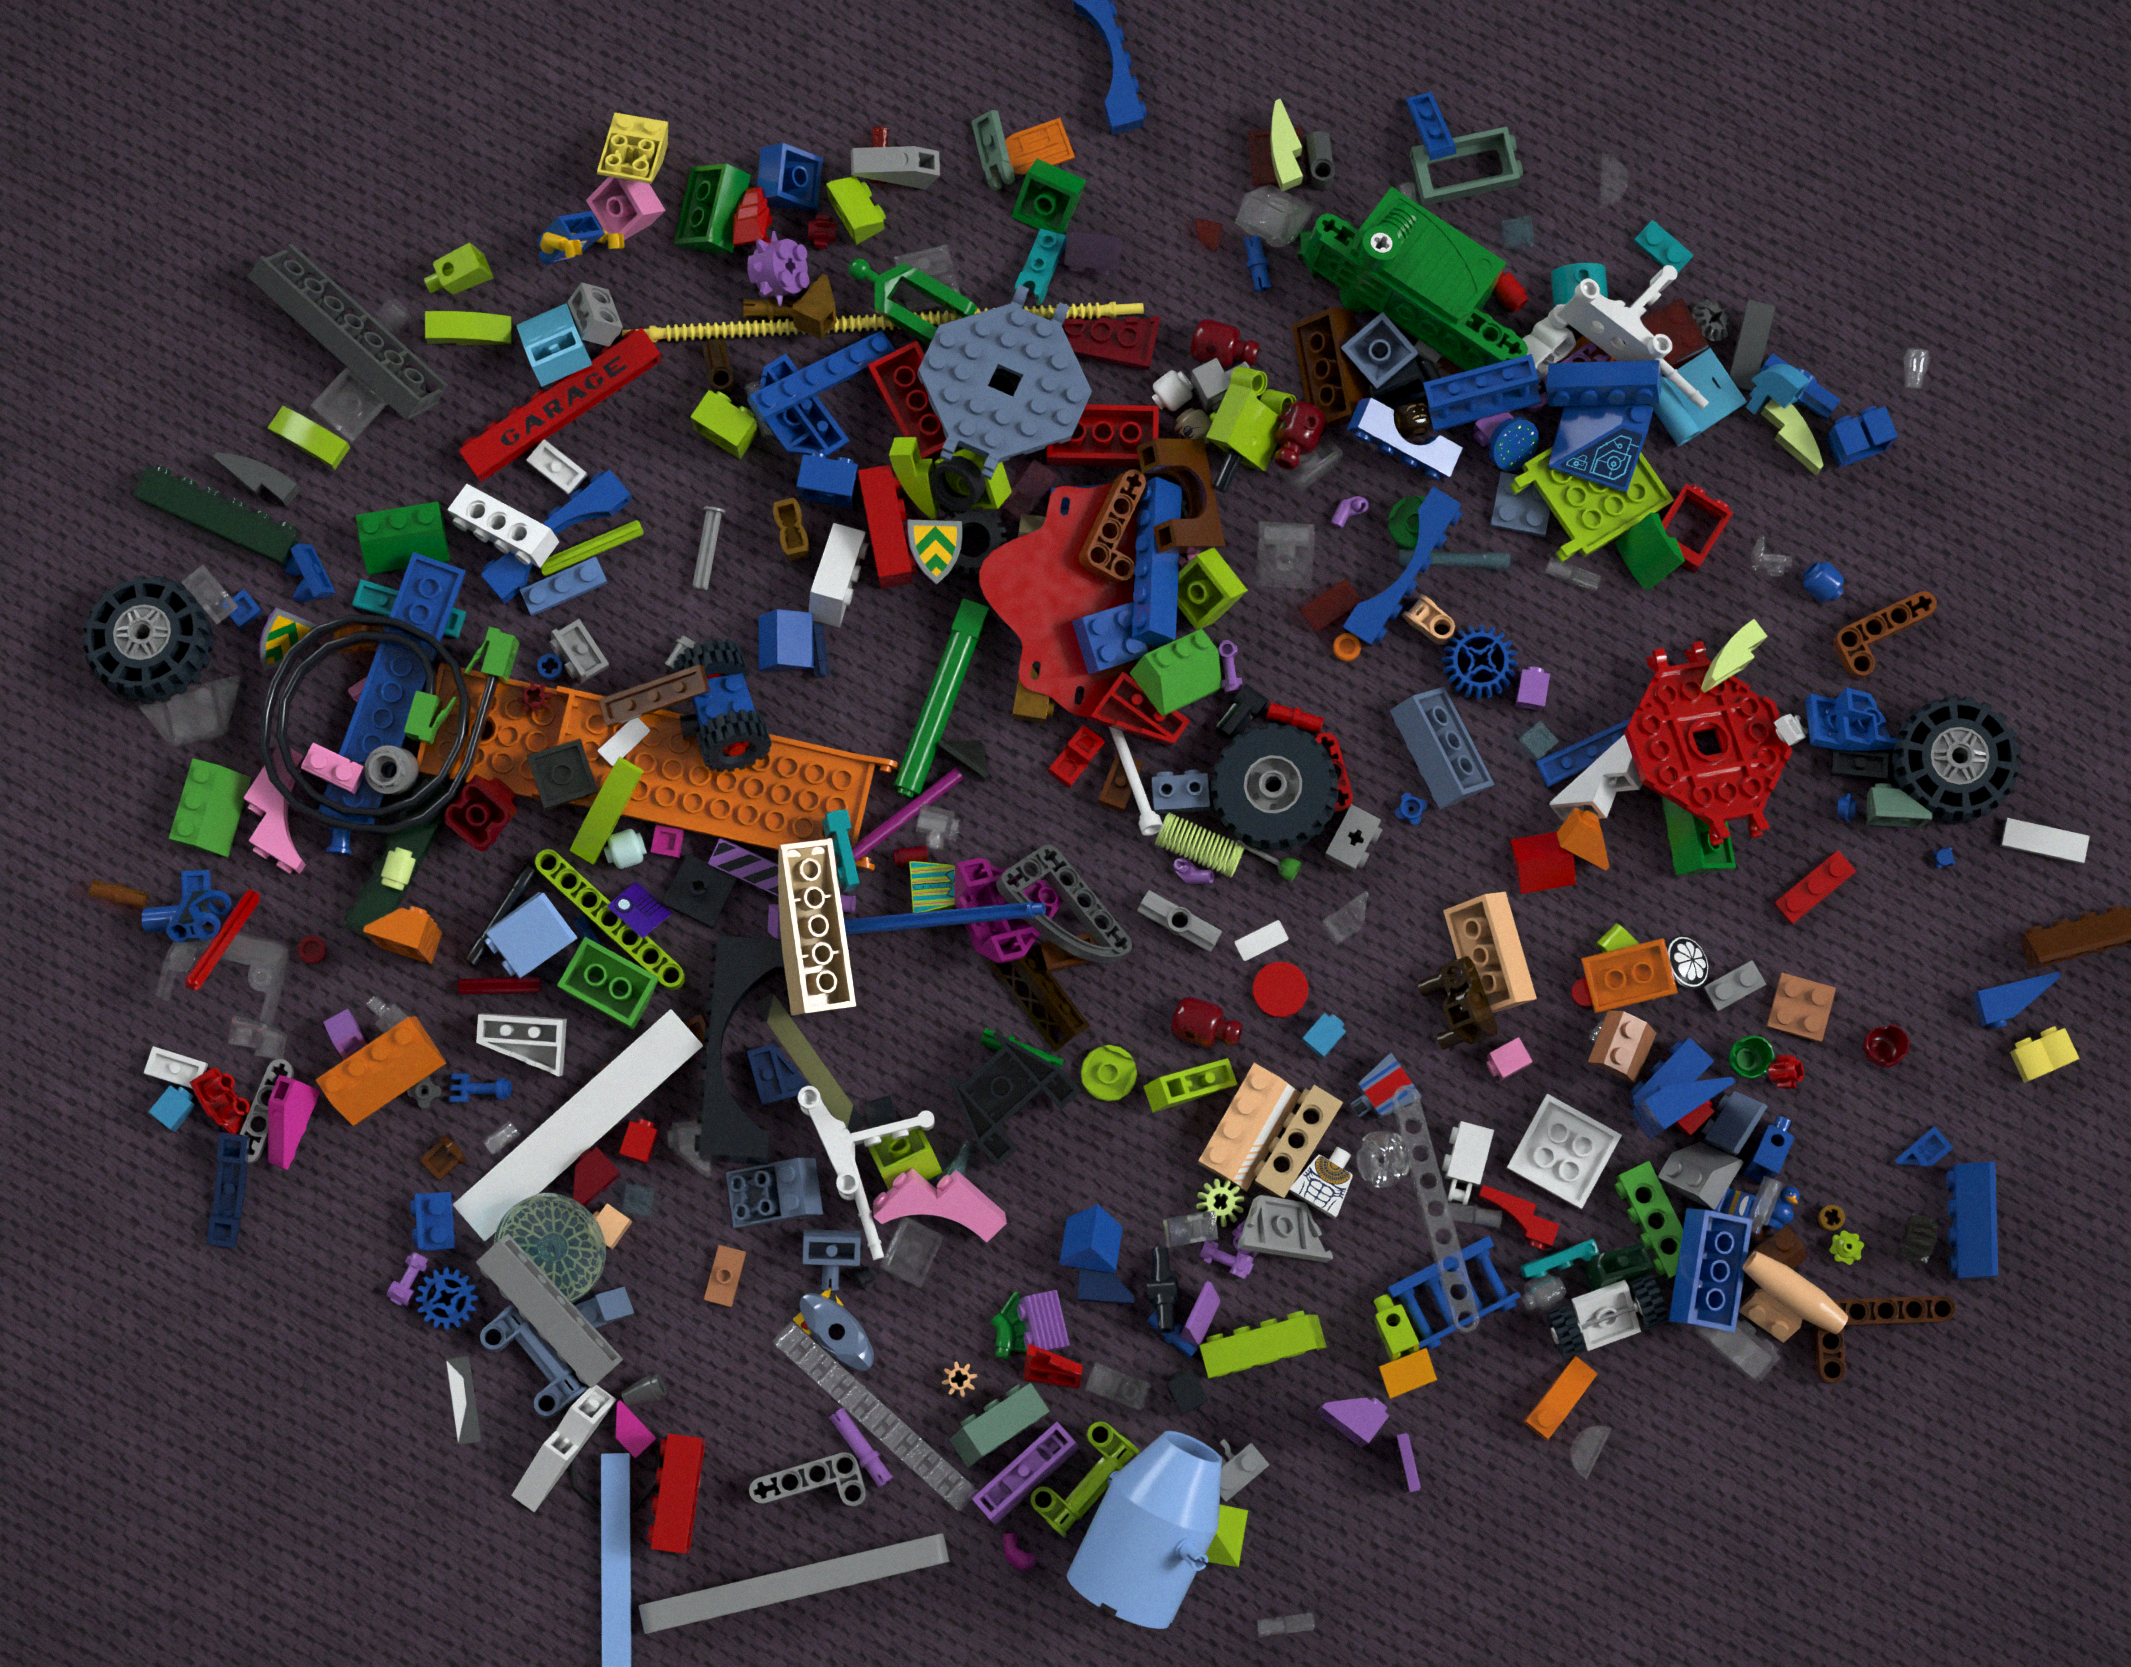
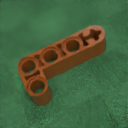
[1079,469,1146,584]
[1833,591,1937,681]

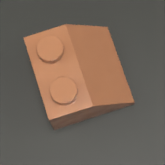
[1588,1010,1656,1084]

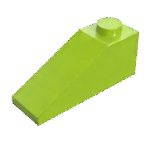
[1143,1058,1237,1113]

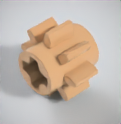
[942,1361,977,1397]

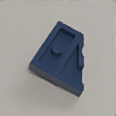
[746,1044,812,1106]

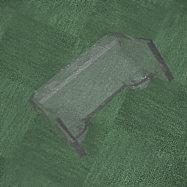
[155,924,290,1027]

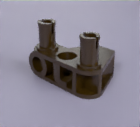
[1418,956,1498,1050]

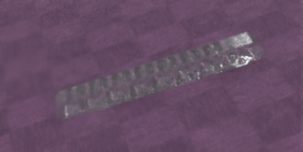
[1391,1085,1479,1334]
[772,1321,979,1513]

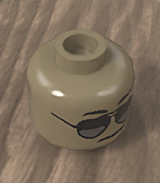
[1175,408,1212,448]

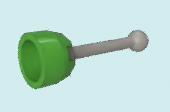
[1237,839,1301,882]

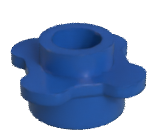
[1395,793,1427,825]
[1837,793,1857,823]

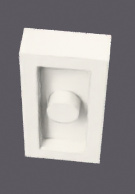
[526,440,587,496]
[144,1046,208,1089]

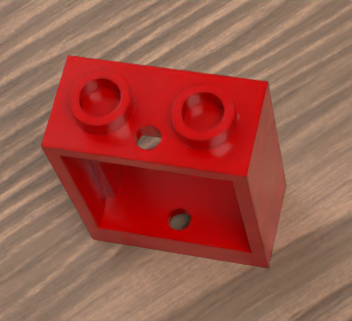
[1662,484,1733,573]

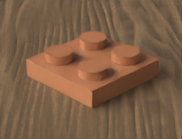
[1766,973,1836,1043]

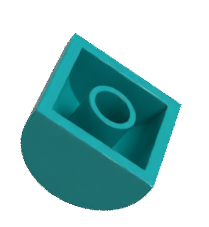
[1551,263,1609,326]

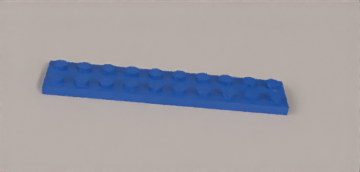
[318,552,466,824]

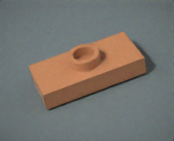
[704,1245,746,1308]

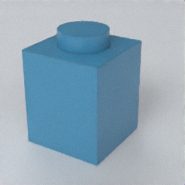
[1301,1013,1346,1060]
[149,1085,196,1132]

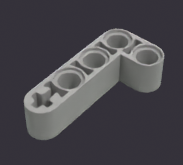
[749,1452,866,1507]

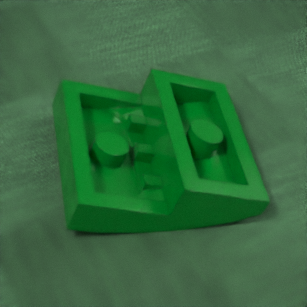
[1615,513,1685,590]

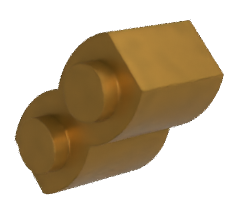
[773,498,810,562]

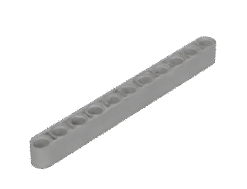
[638,1533,950,1634]

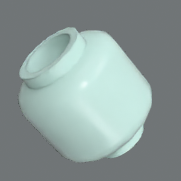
[603,829,647,869]

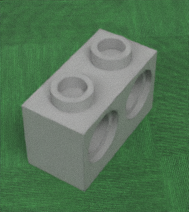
[567,282,623,347]

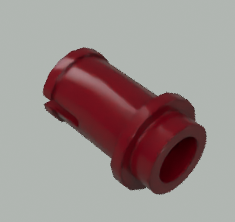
[893,844,929,868]

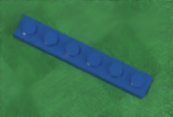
[747,330,896,422]

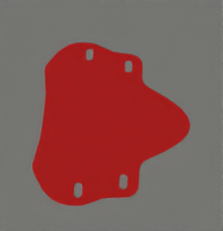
[979,483,1138,717]

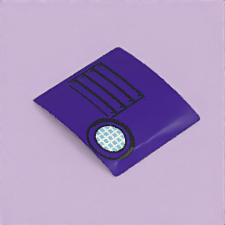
[607,882,673,938]

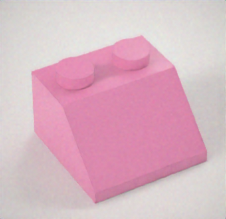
[586,177,665,240]

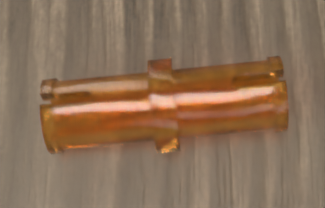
[89,879,149,909]

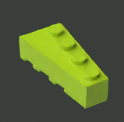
[1200,1311,1327,1378]

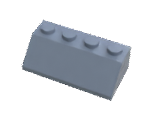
[1390,686,1495,809]

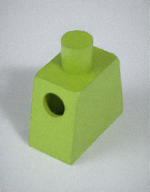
[424,243,494,294]
[1374,1294,1419,1362]

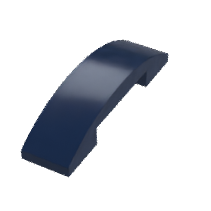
[207,1132,249,1248]

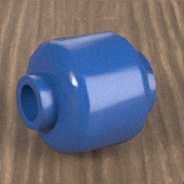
[1802,561,1844,602]

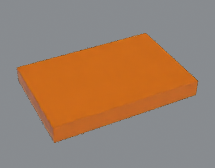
[1581,938,1678,1013]

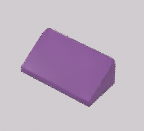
[1180,1281,1220,1347]

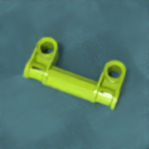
[1030,1422,1140,1538]

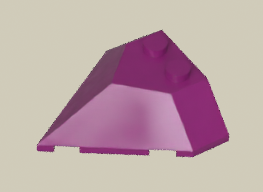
[954,858,1063,964]

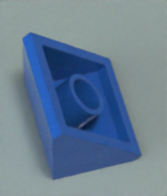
[758,609,814,672]
[1059,1204,1123,1273]

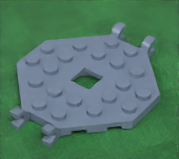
[917,285,1092,480]

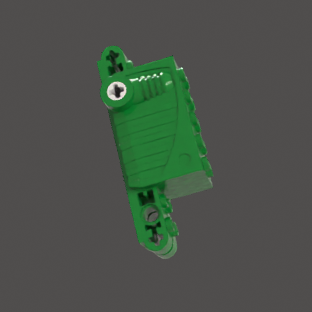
[1305,187,1528,371]

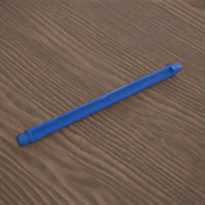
[844,901,1046,935]

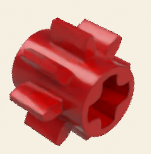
[1769,1054,1804,1089]

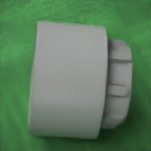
[364,745,419,795]

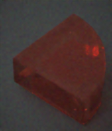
[1195,218,1223,252]

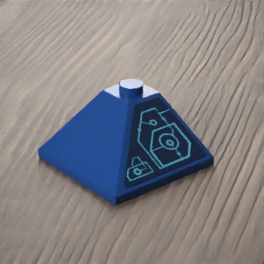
[1547,404,1654,493]

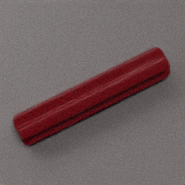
[458,977,542,994]

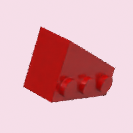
[1087,672,1190,746]

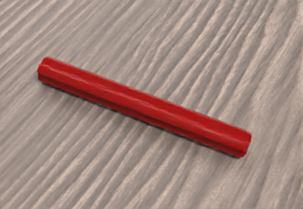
[185,889,260,991]

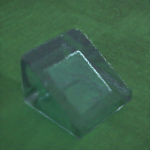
[1502,215,1534,249]

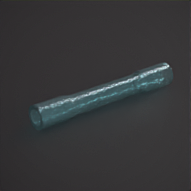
[1398,549,1510,569]

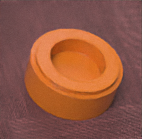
[1333,633,1361,662]

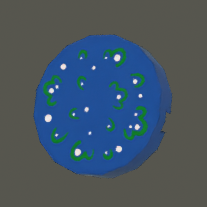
[1488,417,1539,471]

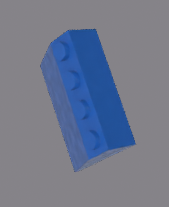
[1630,1077,1735,1140]

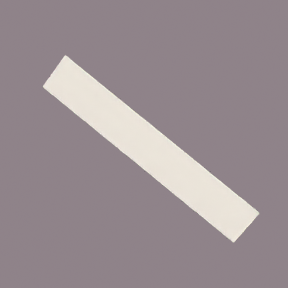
[453,1009,703,1241]

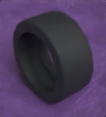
[929,456,985,511]

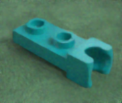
[1014,228,1067,305]
[822,809,860,892]

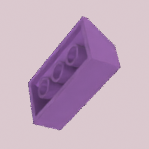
[1316,1397,1390,1448]

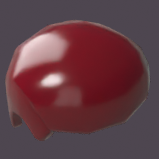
[1863,1024,1910,1068]

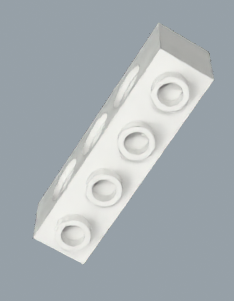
[447,484,559,568]

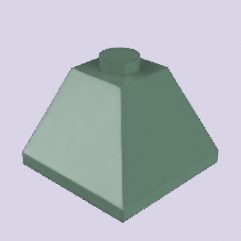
[1866,784,1932,828]

